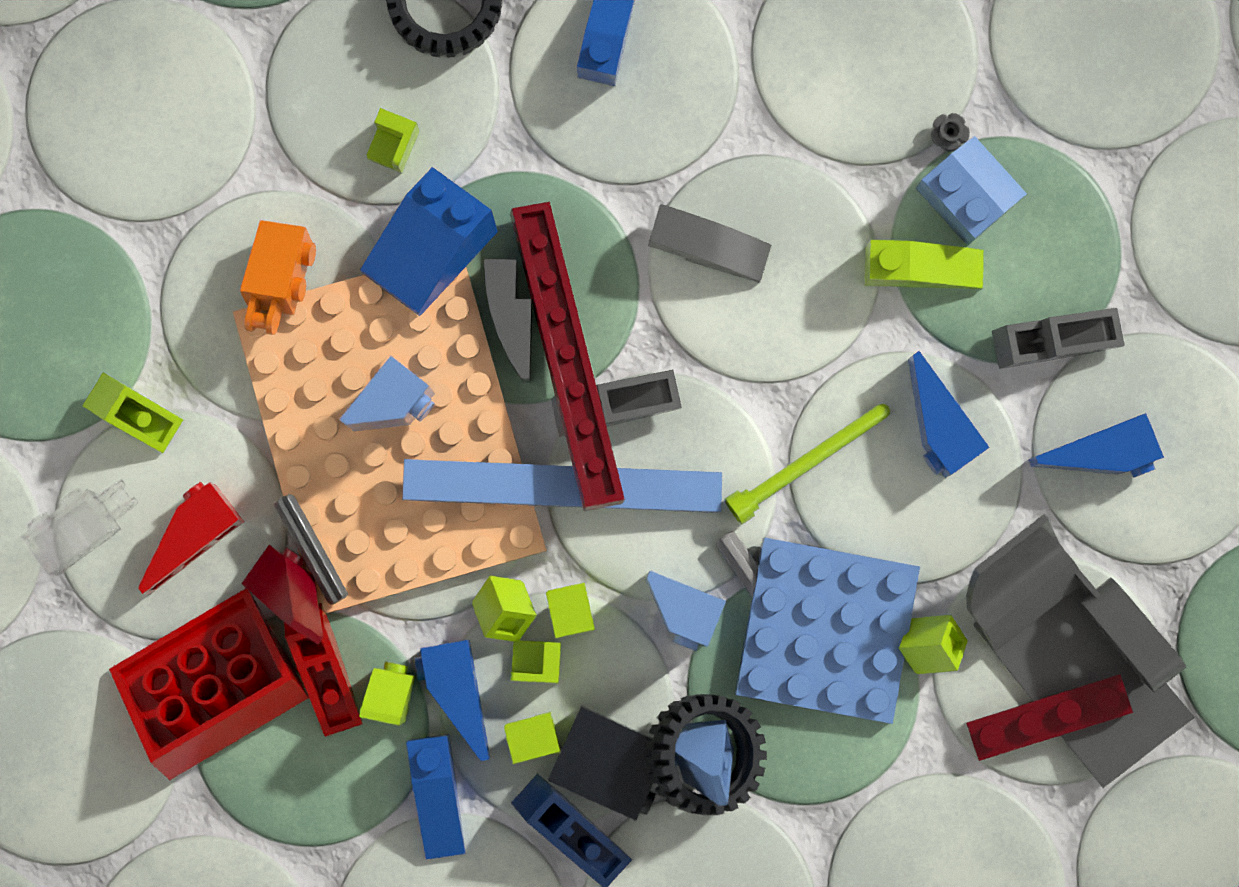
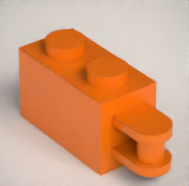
[240,220,316,335]

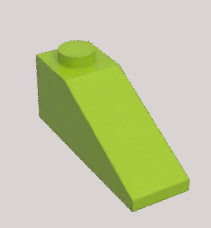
[865,240,984,289]

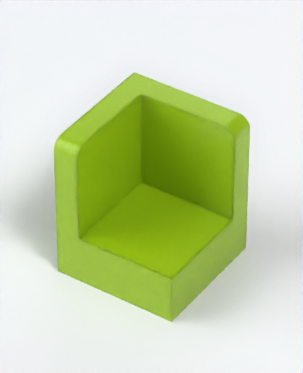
[366,108,420,173]
[472,576,537,642]
[546,582,595,638]
[899,614,968,674]
[510,640,561,683]
[504,711,561,764]

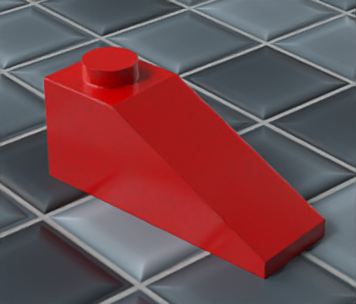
[138,482,245,595]
[284,603,363,737]

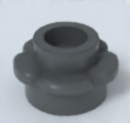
[931,113,970,151]

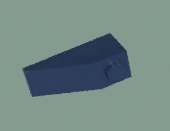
[511,773,632,887]

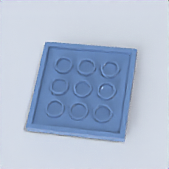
[735,537,920,724]

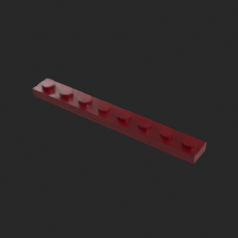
[510,201,625,511]

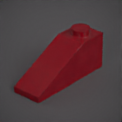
[241,545,323,645]

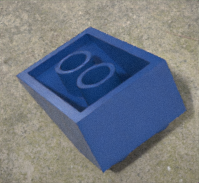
[360,167,498,316]

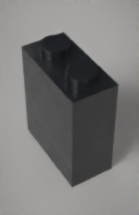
[548,705,656,821]

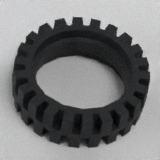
[386,0,502,58]
[645,694,767,815]

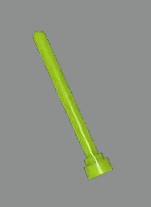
[724,403,890,525]

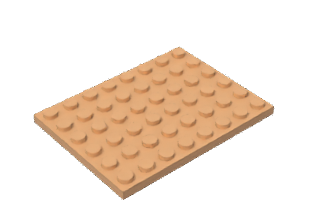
[233,267,547,614]

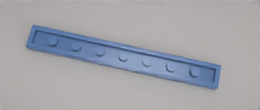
[402,459,722,513]

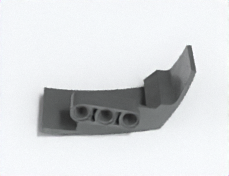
[966,514,1195,788]

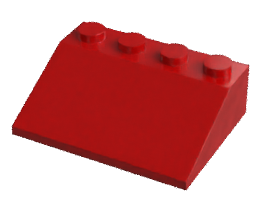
[109,588,309,780]

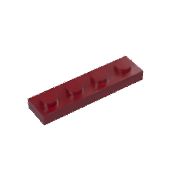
[966,674,1133,761]

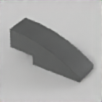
[648,204,772,283]
[484,259,532,383]
[992,308,1125,369]
[551,369,682,437]

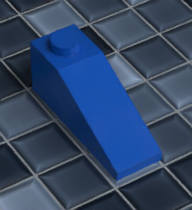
[577,0,635,86]
[908,351,990,478]
[1028,413,1164,478]
[415,640,491,761]
[406,734,466,860]

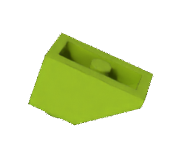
[82,372,183,453]
[359,661,416,725]

